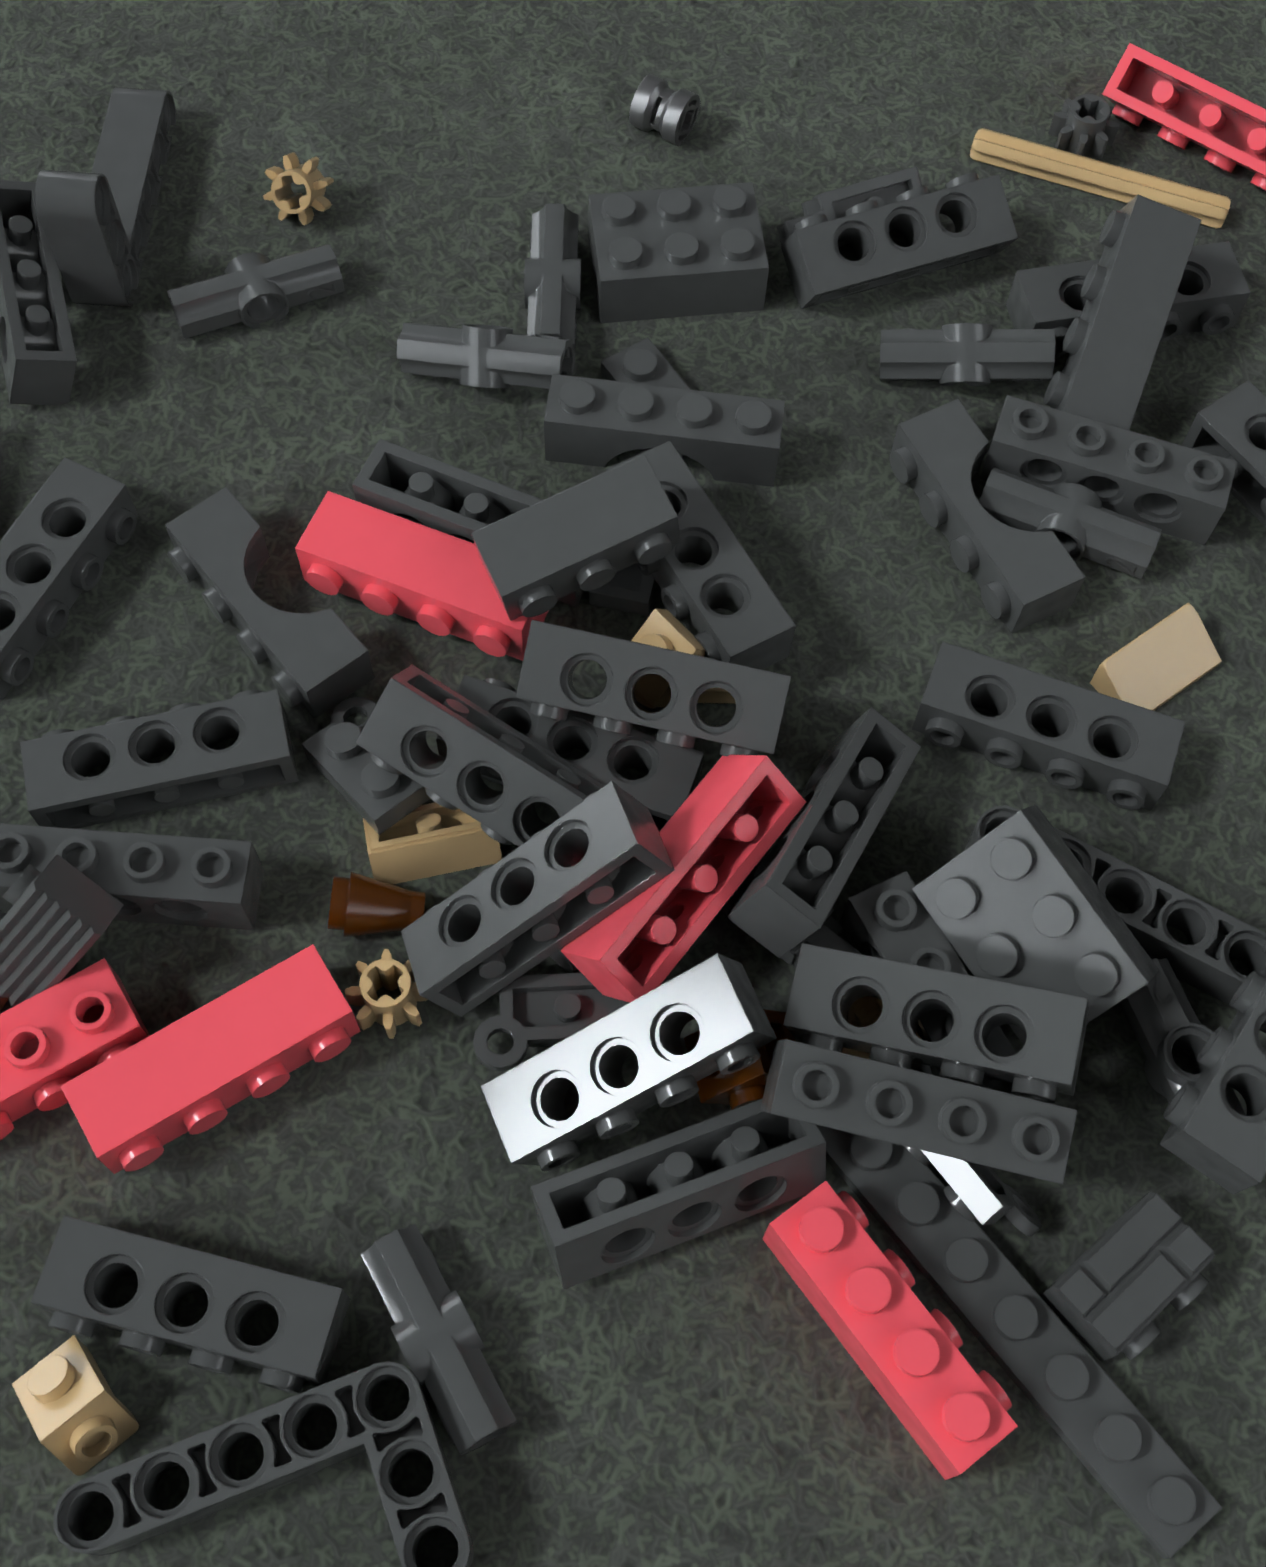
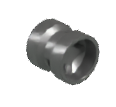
[629,74,700,146]

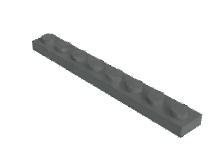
[817,1125,1223,1559]

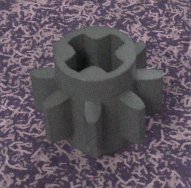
[1048,94,1120,160]

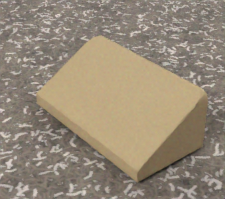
[1090,602,1222,711]
[363,802,502,885]

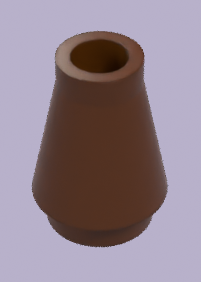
[328,872,425,937]

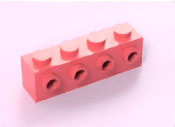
[1102,43,1266,190]
[295,491,549,661]
[561,755,806,1003]
[60,944,361,1174]
[0,958,150,1140]
[762,1180,1018,1480]

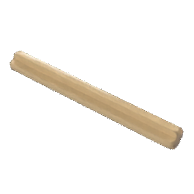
[970,128,1231,229]

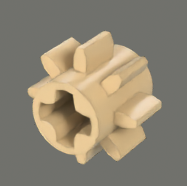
[263,152,334,225]
[345,949,428,1039]

